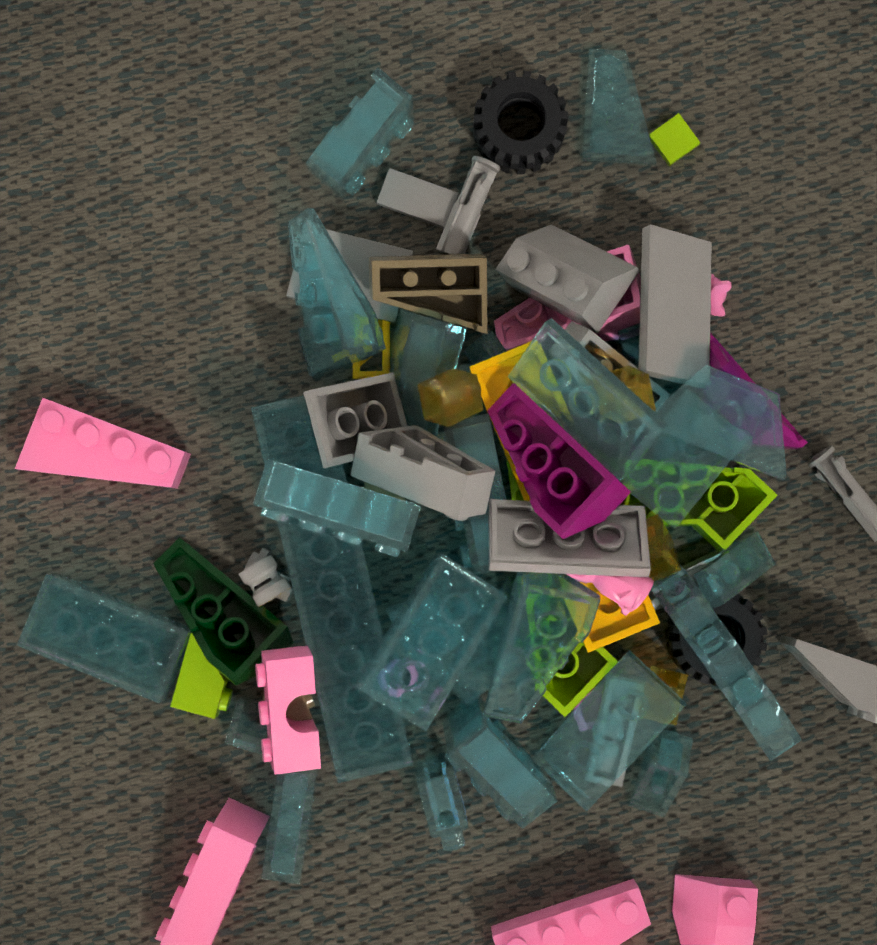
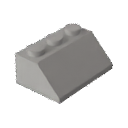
[495,225,640,334]

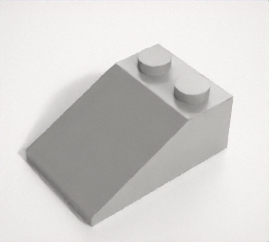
[303,372,407,468]
[779,635,877,724]

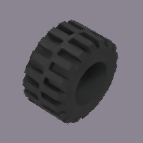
[473,71,569,174]
[665,589,768,686]

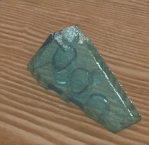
[288,208,386,376]
[390,309,467,436]
[484,572,601,724]

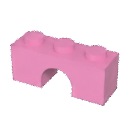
[255,645,321,775]

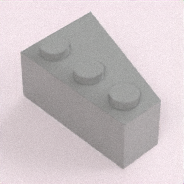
[350,425,495,521]

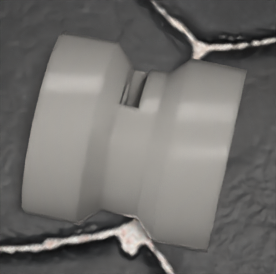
[238,555,291,607]

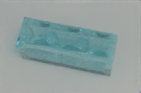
[261,769,319,884]

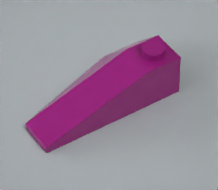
[487,383,631,539]

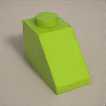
[170,633,233,719]

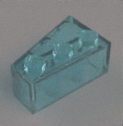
[306,67,414,199]
[442,691,558,829]

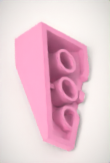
[672,874,758,945]

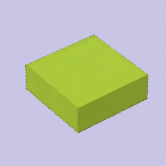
[648,113,700,166]

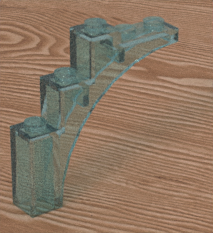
[648,530,802,761]

